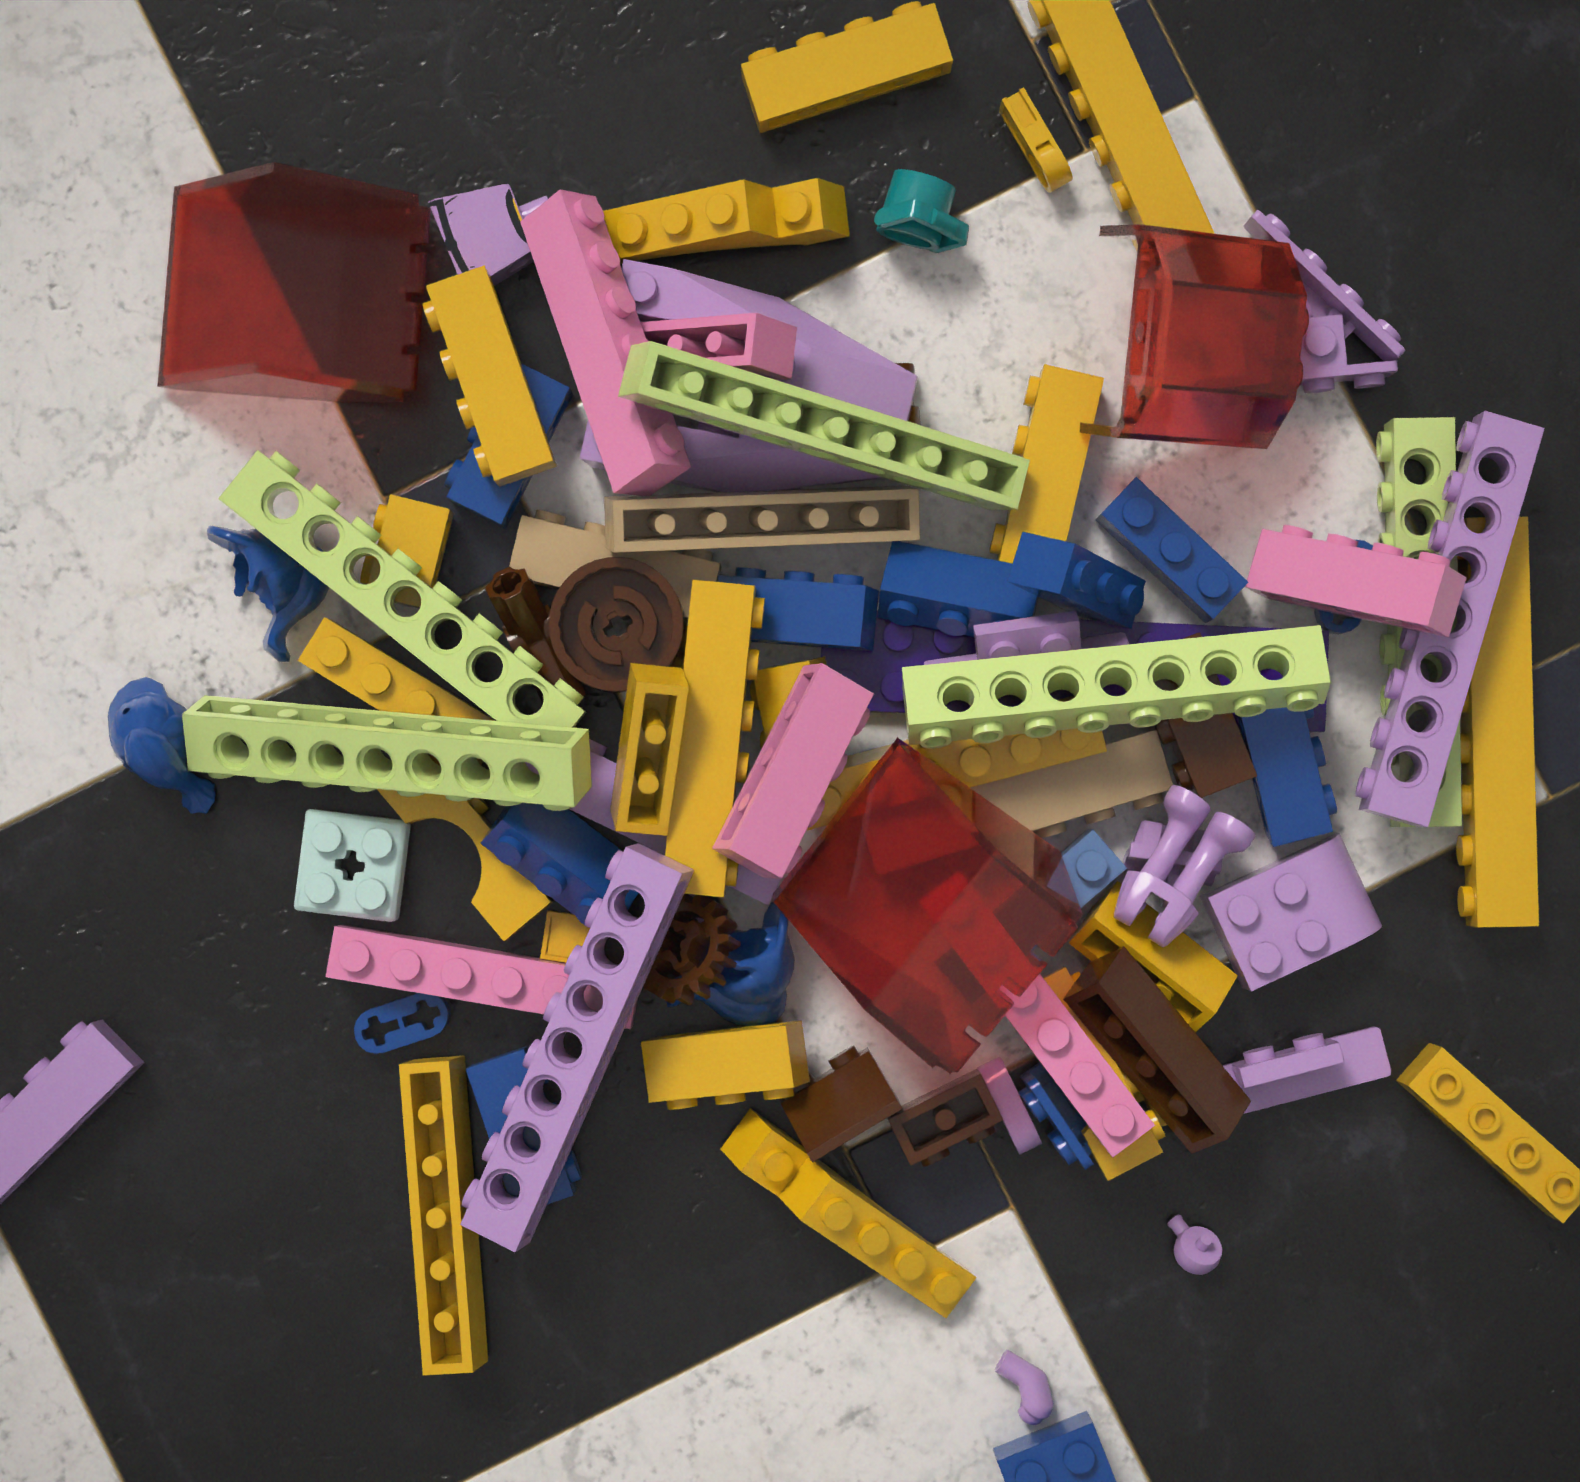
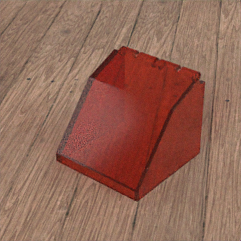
[157,162,431,402]
[773,737,1083,1074]

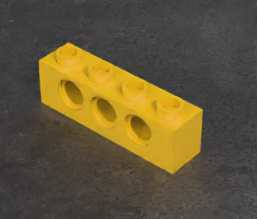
[1396,1043,1580,1223]

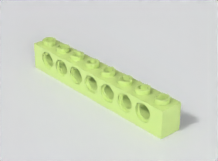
[618,341,1030,511]
[1376,417,1462,827]
[218,450,586,728]
[902,625,1331,749]
[182,695,592,811]

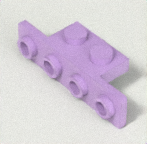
[1244,210,1406,361]
[1189,314,1398,403]
[924,610,1129,665]
[1222,1026,1391,1114]

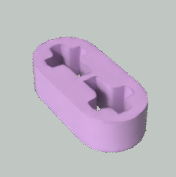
[977,1057,1042,1155]

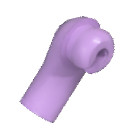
[995,1350,1053,1425]

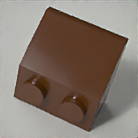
[780,1045,902,1162]

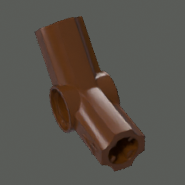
[485,567,588,705]

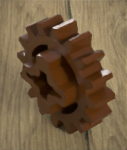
[643,894,740,1005]

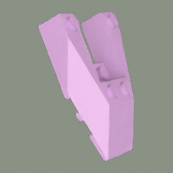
[580,259,918,492]

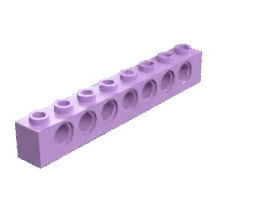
[1355,411,1545,827]
[460,843,694,1252]

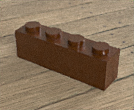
[1063,946,1251,1154]

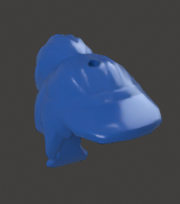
[207,526,329,662]
[108,677,216,814]
[667,901,795,1026]

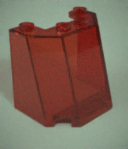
[1079,224,1309,449]

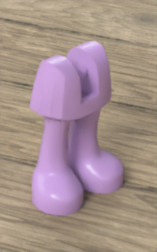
[1114,785,1255,948]

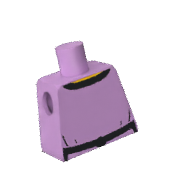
[428,184,548,286]

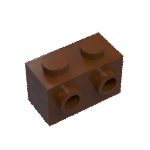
[887,1069,1003,1167]

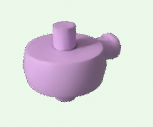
[1167,1215,1222,1275]

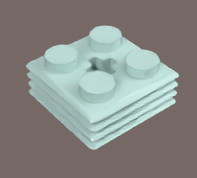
[294,809,411,922]

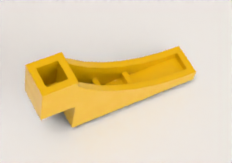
[603,178,850,264]
[720,1108,977,1318]

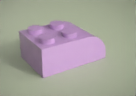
[1200,833,1382,991]

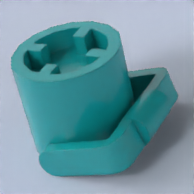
[874,169,969,253]

